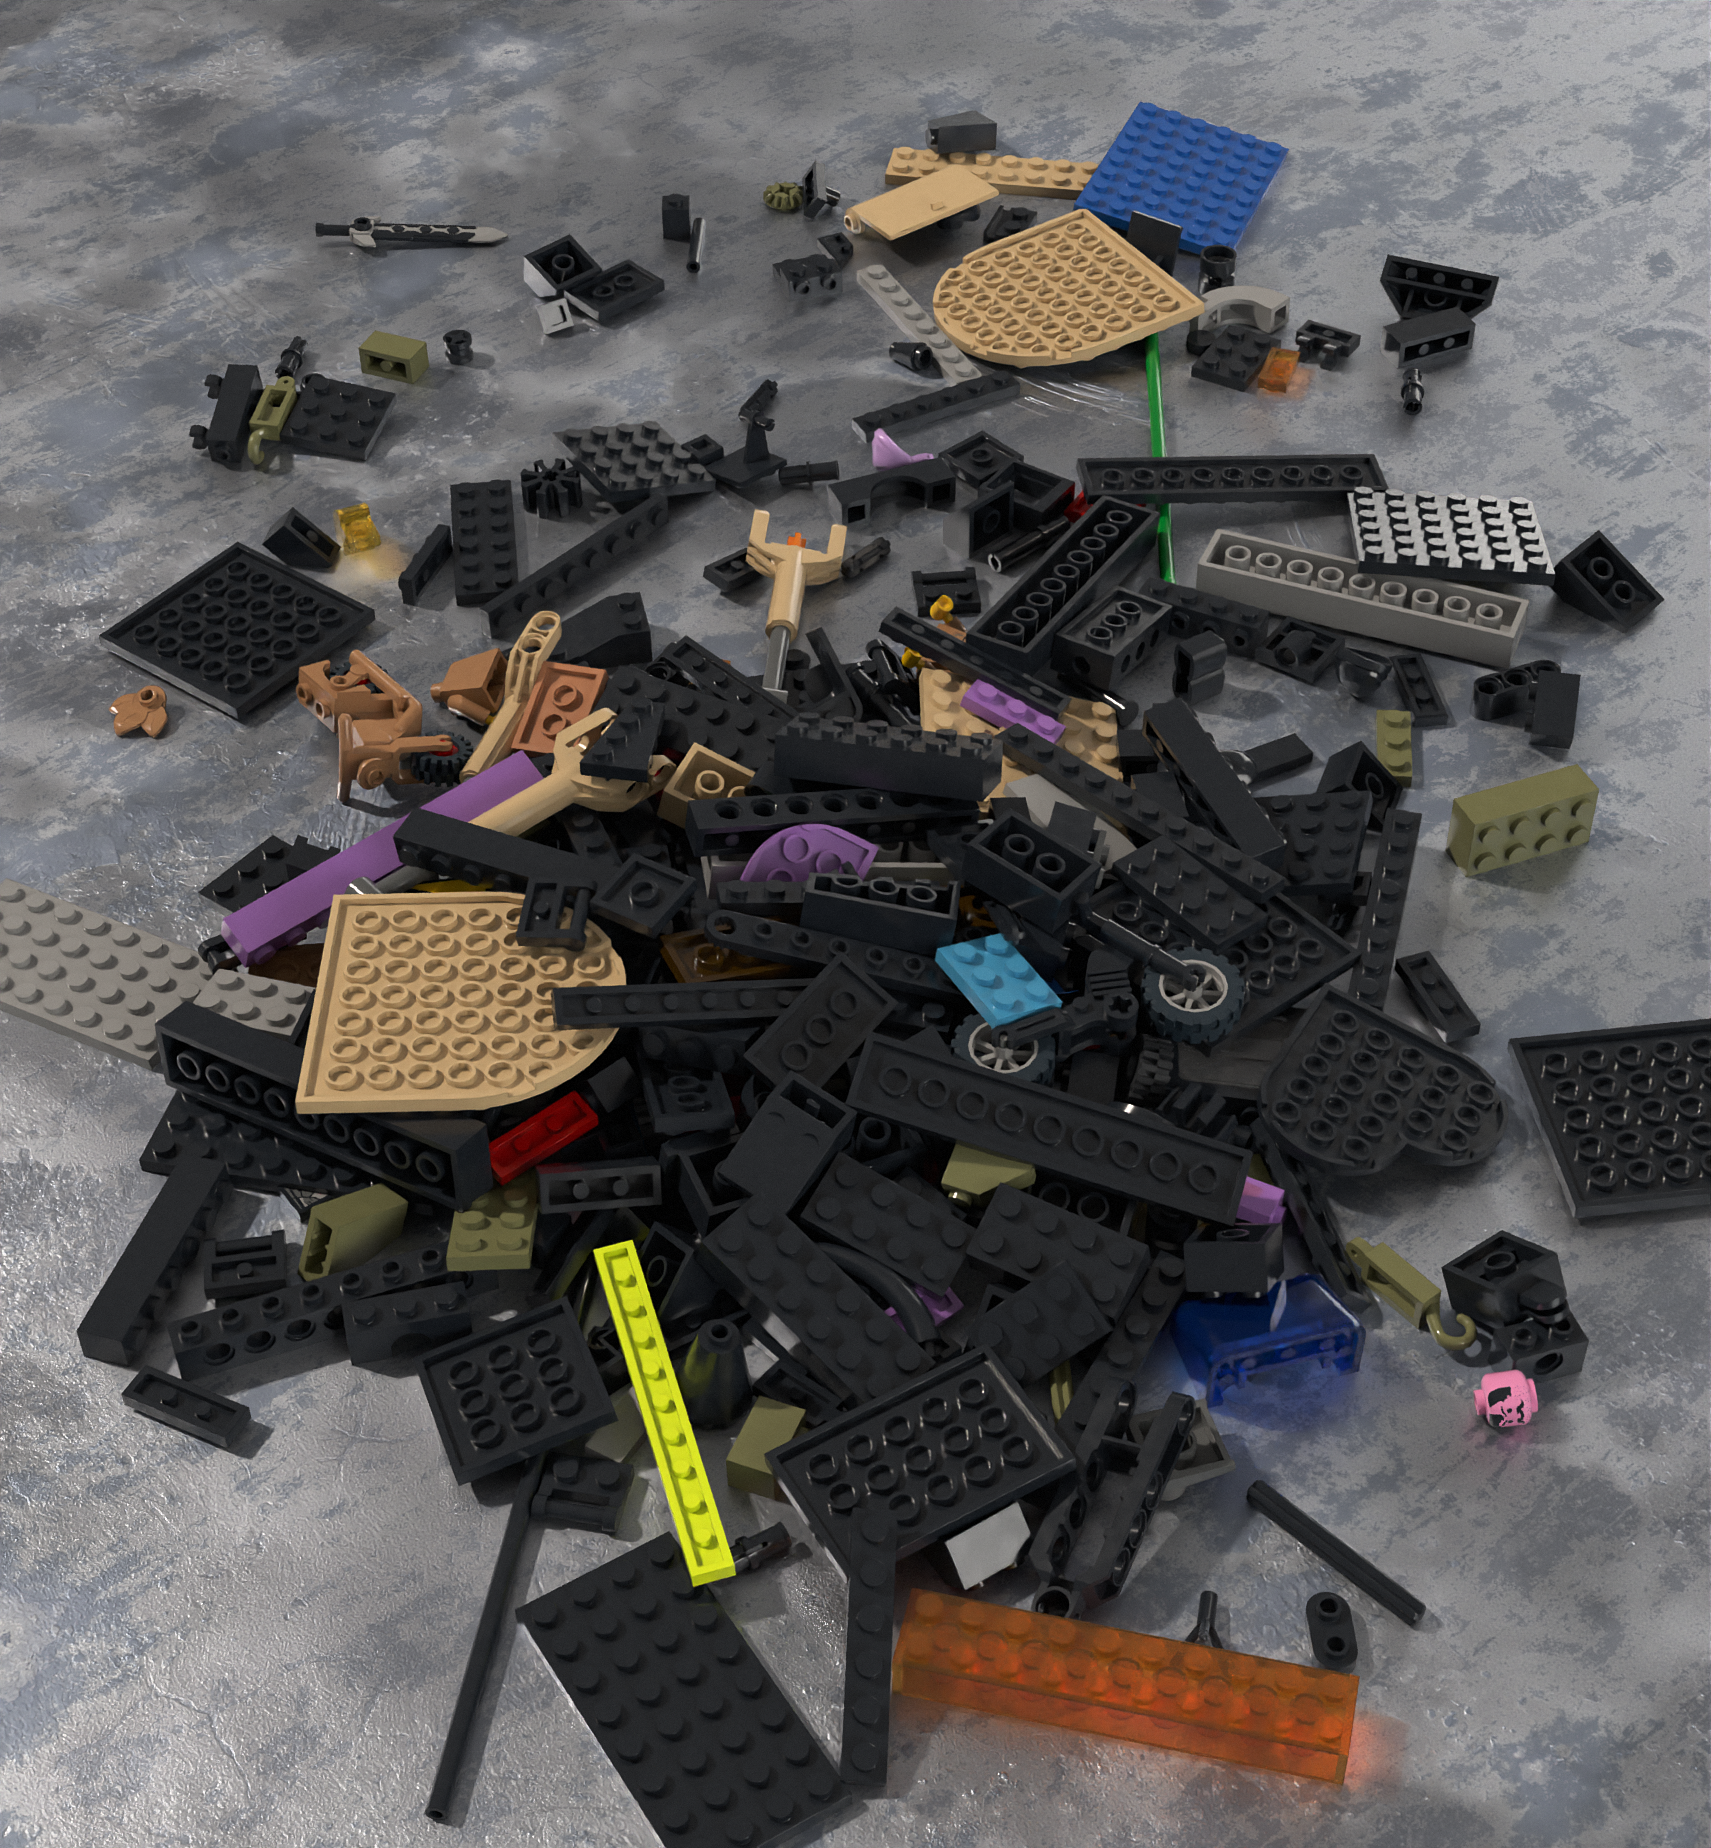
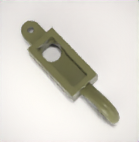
[248,376,298,465]
[1346,1237,1478,1351]

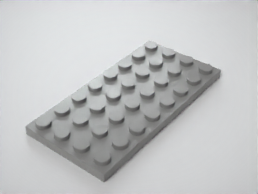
[0,878,238,1071]

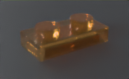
[1257,347,1300,393]

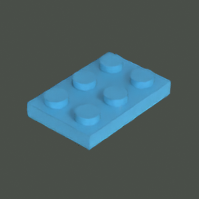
[935,933,1062,1029]

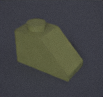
[941,1144,1036,1208]

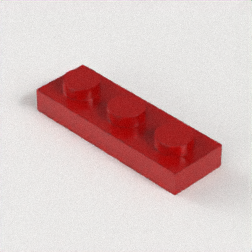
[489,1090,598,1186]

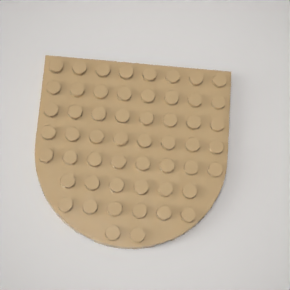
[933,209,1205,368]
[295,892,627,1114]

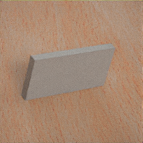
[1002,774,1137,874]

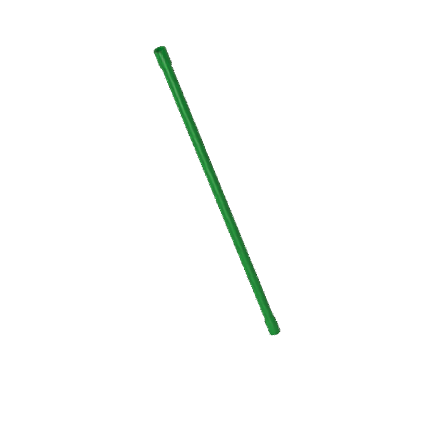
[1144,332,1177,584]

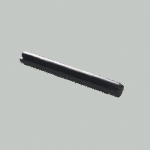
[1246,1479,1426,1626]

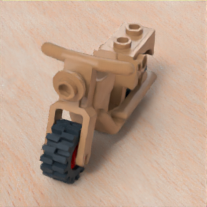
[296,649,473,802]

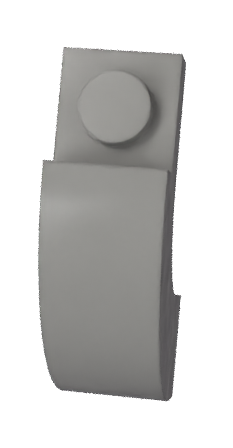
[1189,285,1290,334]

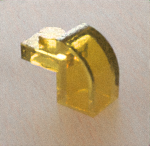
[333,503,381,556]

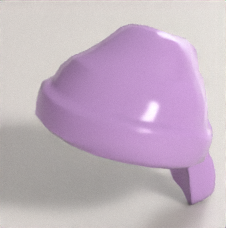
[872,428,934,472]

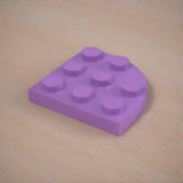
[740,824,879,882]

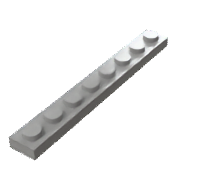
[857,264,983,387]

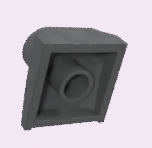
[1125,1398,1235,1501]

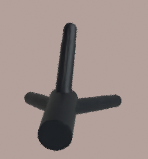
[1170,1591,1235,1680]

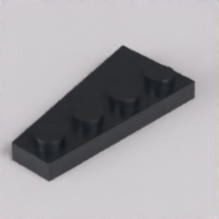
[579,698,665,783]

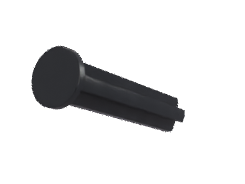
[1057,672,1139,726]

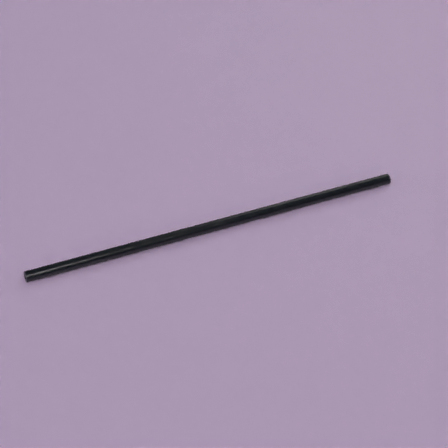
[424,1208,617,1821]

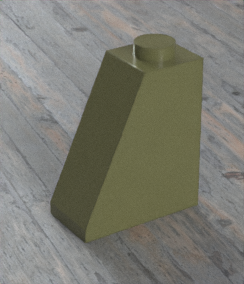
[297,1183,409,1281]

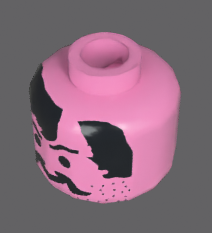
[1473,1370,1538,1428]

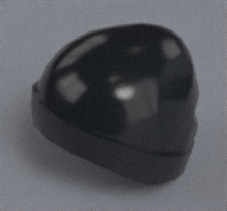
[1335,647,1393,698]

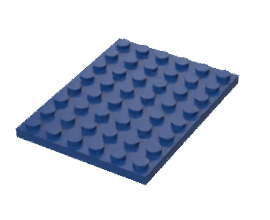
[1073,102,1289,255]

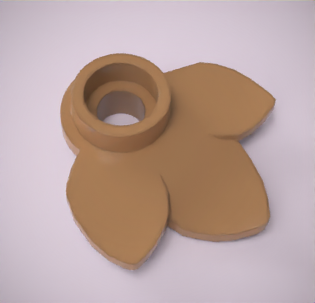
[109,685,168,738]

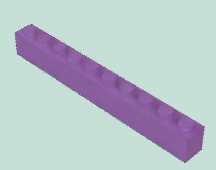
[221,750,544,968]

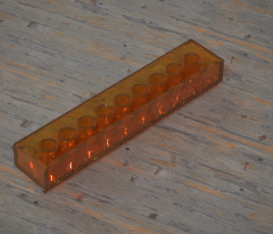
[892,1588,1360,1785]

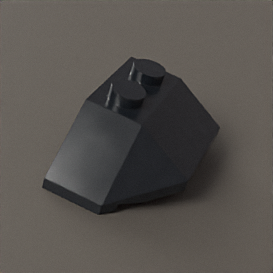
[1380,254,1499,320]

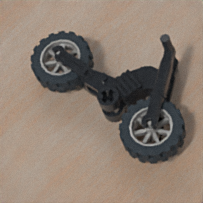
[951,892,1245,1086]

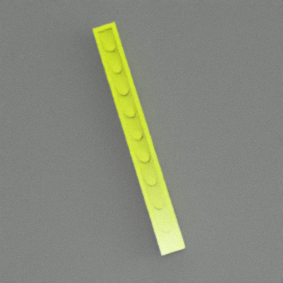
[593,1240,736,1587]

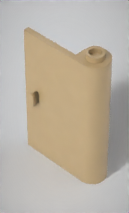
[844,164,999,241]

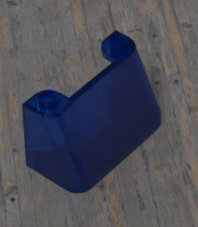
[1169,1273,1366,1408]

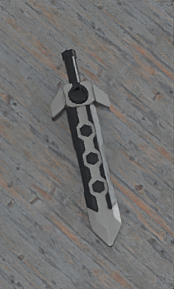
[315,216,508,247]

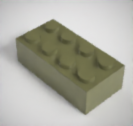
[1445,764,1599,877]

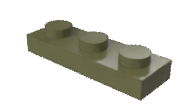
[1375,709,1412,787]

